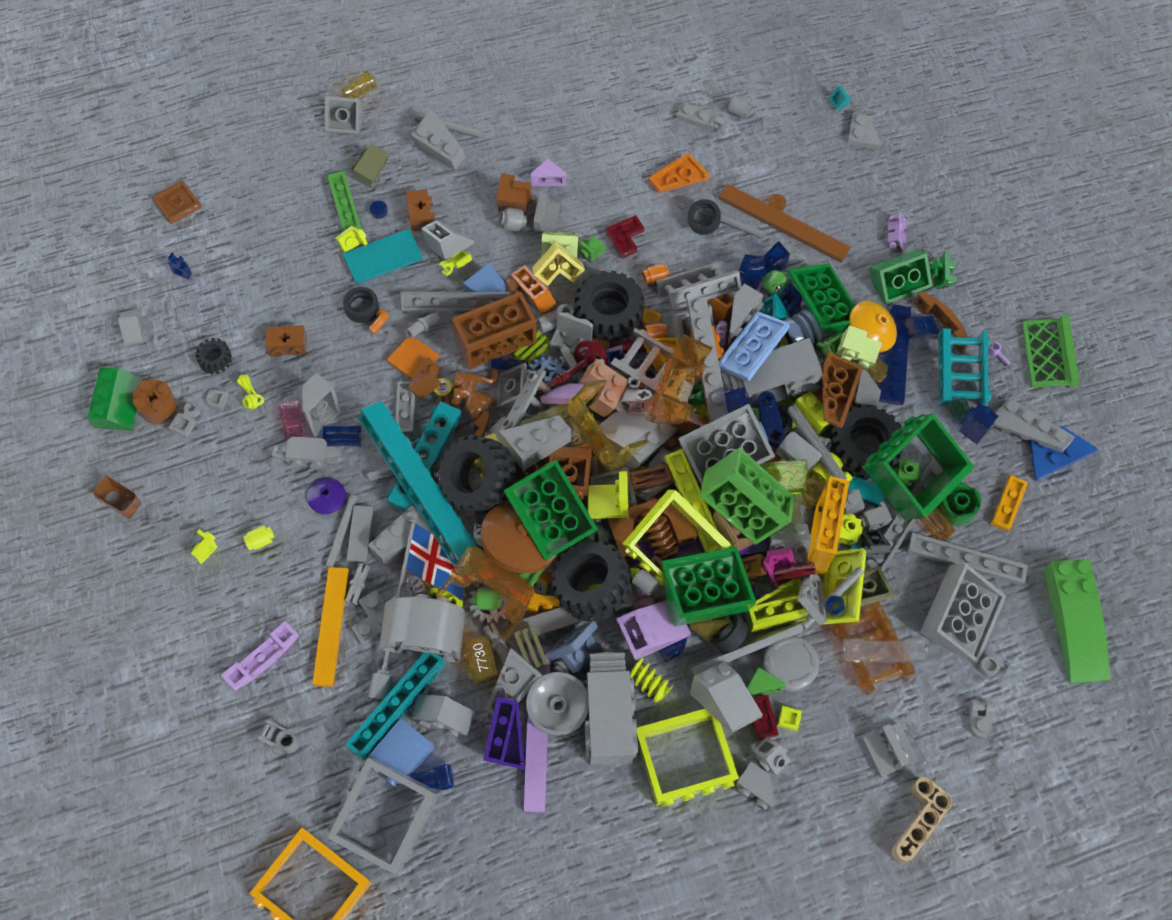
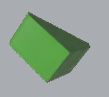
[747,668,786,698]

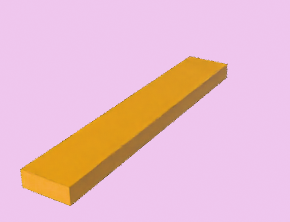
[312,567,349,687]

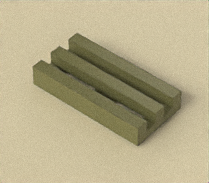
[513,625,548,668]

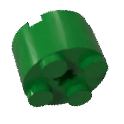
[936,482,982,526]

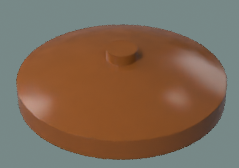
[480,502,557,574]

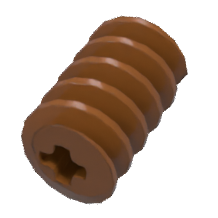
[646,514,679,559]

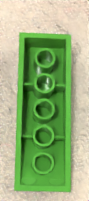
[1043,559,1110,684]

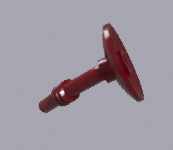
[538,340,608,395]

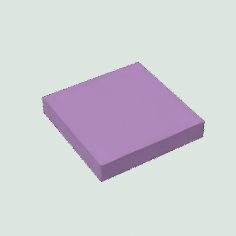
[541,384,594,405]

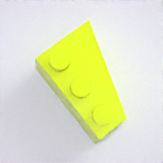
[745,577,809,633]

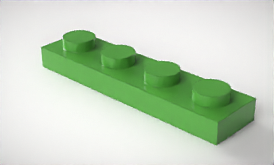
[327,171,361,232]

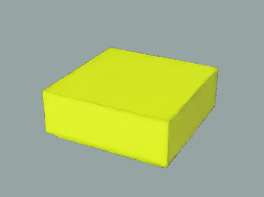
[777,705,802,732]

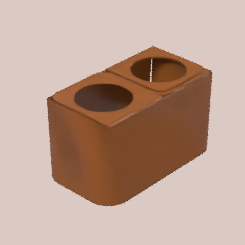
[93,476,142,519]

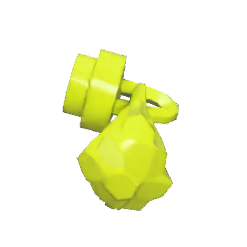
[237,375,264,410]

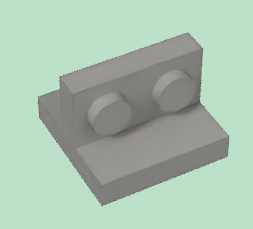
[861,722,919,778]

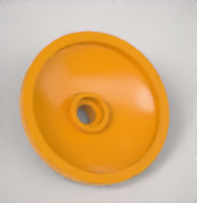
[850,301,897,352]

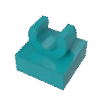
[828,86,851,111]

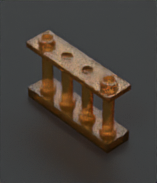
[832,601,915,696]

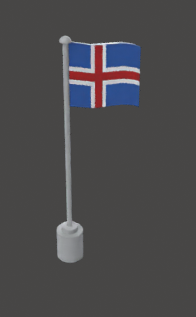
[368,519,466,701]

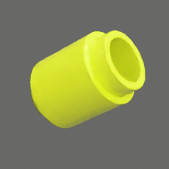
[243,524,275,551]

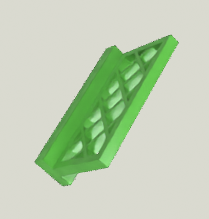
[1022,315,1079,388]

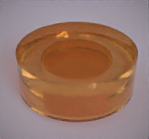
[768,194,786,211]

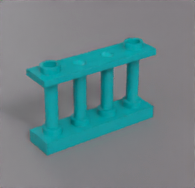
[938,328,991,407]

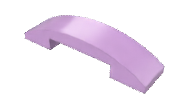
[221,621,299,691]

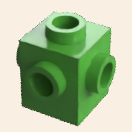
[893,459,921,489]

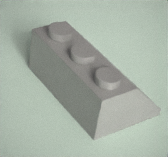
[302,373,341,438]

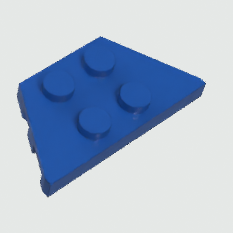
[1029,426,1098,481]

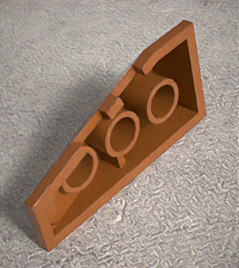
[822,352,863,429]

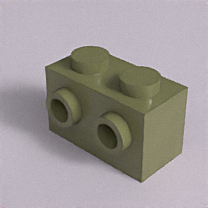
[351,143,389,188]

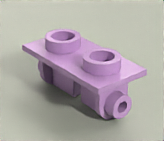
[888,211,907,251]

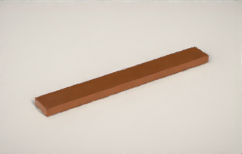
[719,184,851,263]

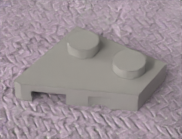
[847,113,881,150]

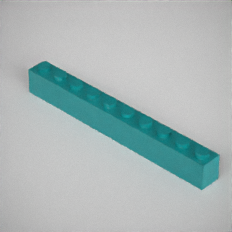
[358,401,485,577]

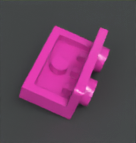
[764,548,801,589]

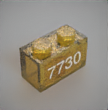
[462,635,498,685]

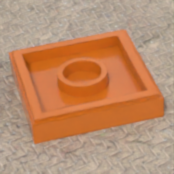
[386,337,439,380]

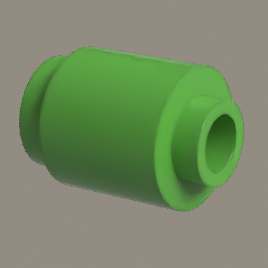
[473,589,502,610]

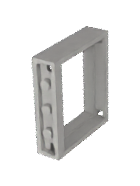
[327,757,440,875]

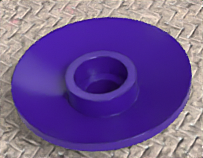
[307,478,346,514]

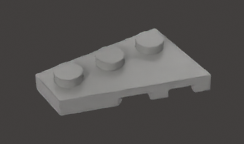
[486,648,543,715]

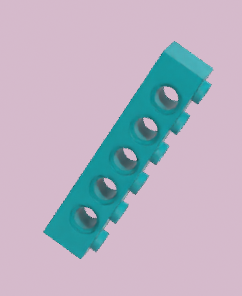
[386,401,461,513]
[345,652,446,762]

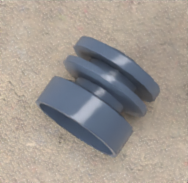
[782,310,822,348]

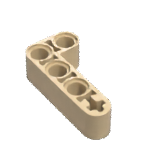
[891,777,952,864]

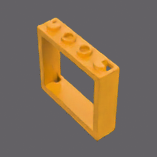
[806,476,849,579]
[249,828,372,920]

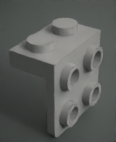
[550,312,593,356]
[769,524,811,565]

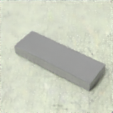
[395,381,416,435]
[346,505,374,564]

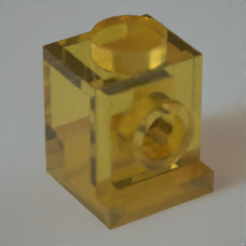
[798,477,825,510]

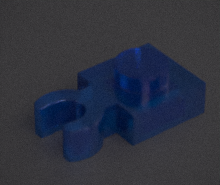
[168,252,192,280]

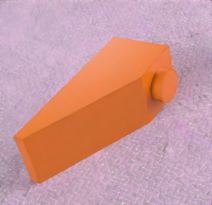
[511,265,557,315]

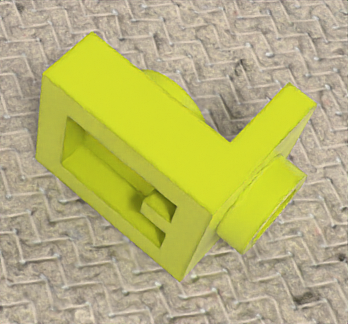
[335,226,368,253]
[191,529,218,564]

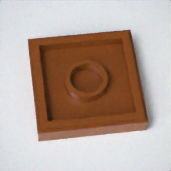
[152,180,202,224]

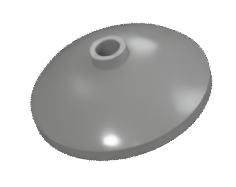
[526,672,589,736]

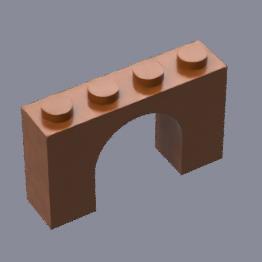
[605,493,697,562]

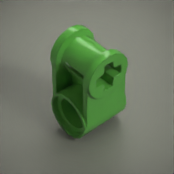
[817,332,844,362]

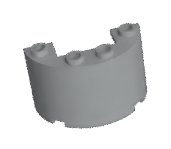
[379,594,465,663]

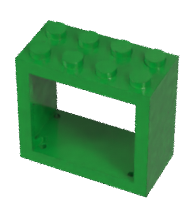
[863,413,975,520]

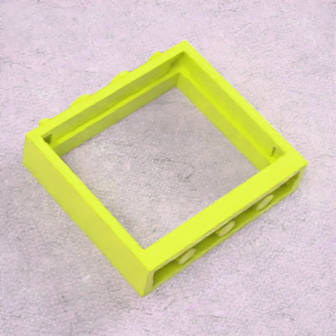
[622,490,731,586]
[637,709,739,807]

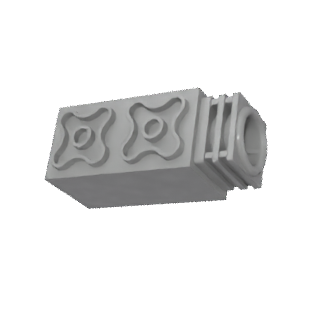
[721,338,823,410]
[584,652,638,765]

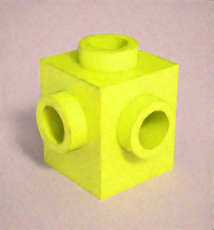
[839,514,863,546]

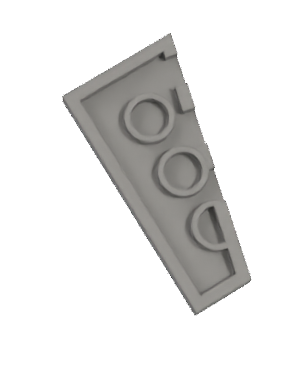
[986,398,1074,453]

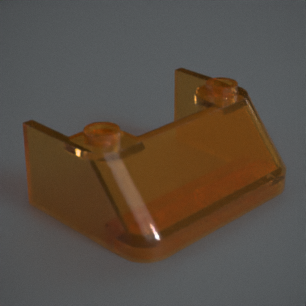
[645,335,713,424]
[436,546,534,643]

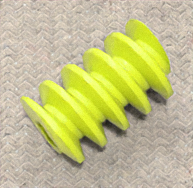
[630,658,674,703]

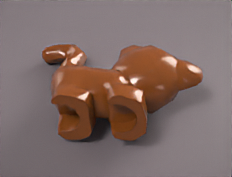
[451,369,498,421]

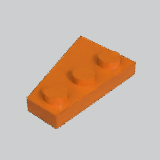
[648,152,710,193]

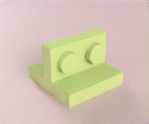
[541,231,579,258]

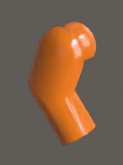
[368,309,389,334]

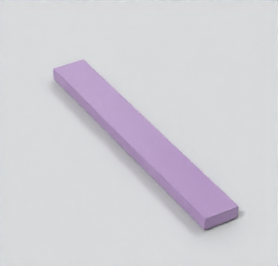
[524,645,551,813]

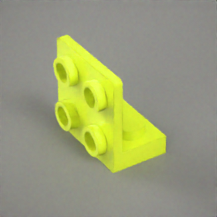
[588,471,629,519]

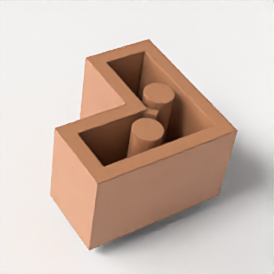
[580,359,628,417]

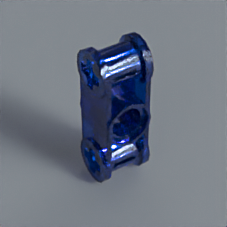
[758,391,784,448]

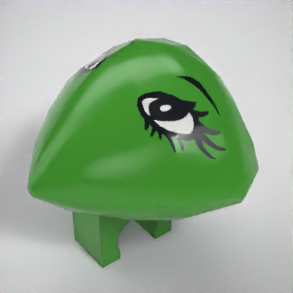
[762,270,793,298]

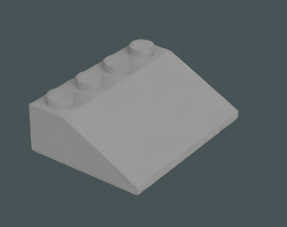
[592,395,681,472]
[678,404,775,488]
[920,563,1006,664]

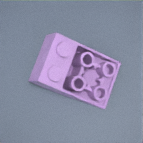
[617,601,691,661]

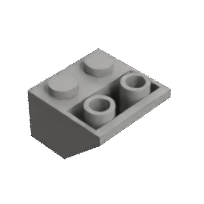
[421,220,475,260]

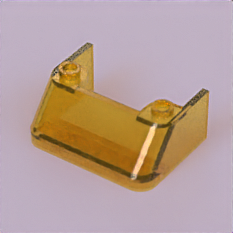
[567,379,648,472]

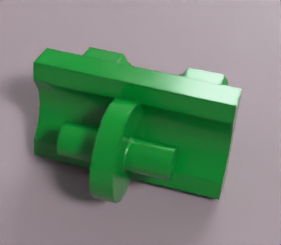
[929,252,956,289]

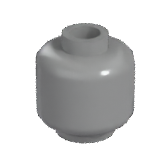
[500,207,527,231]

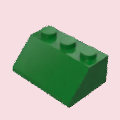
[869,249,933,304]
[87,367,143,431]

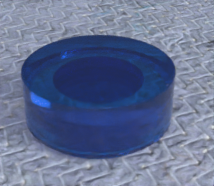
[369,200,388,219]

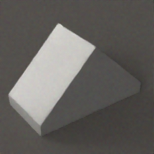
[118,309,144,346]

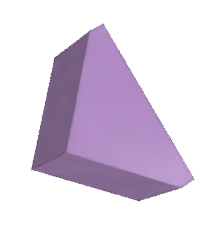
[531,159,566,186]

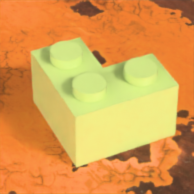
[836,325,882,368]

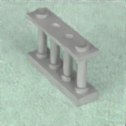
[656,260,741,310]
[611,328,699,407]
[498,370,559,434]

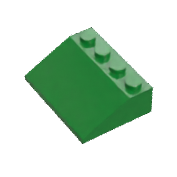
[787,263,855,334]
[504,460,598,561]
[661,546,756,627]

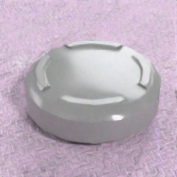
[762,636,819,692]

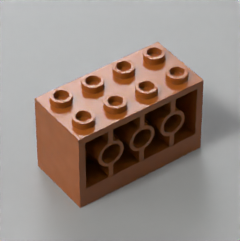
[452,292,537,370]
[513,447,592,509]

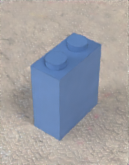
[367,718,434,788]

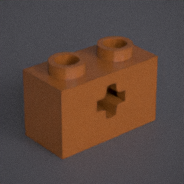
[406,189,435,231]
[266,325,307,357]

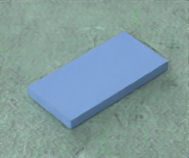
[719,311,790,382]

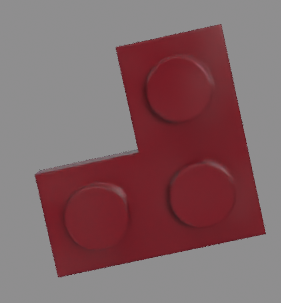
[605,215,645,259]
[753,695,779,741]

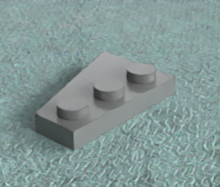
[798,574,826,625]

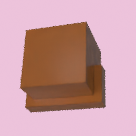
[496,173,533,215]

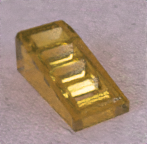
[342,71,377,98]

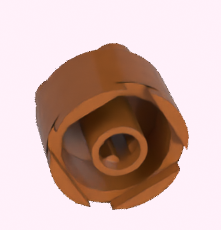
[133,380,177,424]

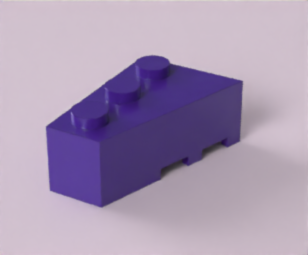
[483,695,525,770]

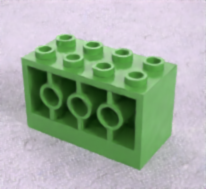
[700,447,795,544]

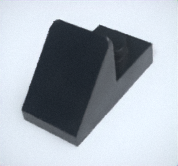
[861,530,891,560]

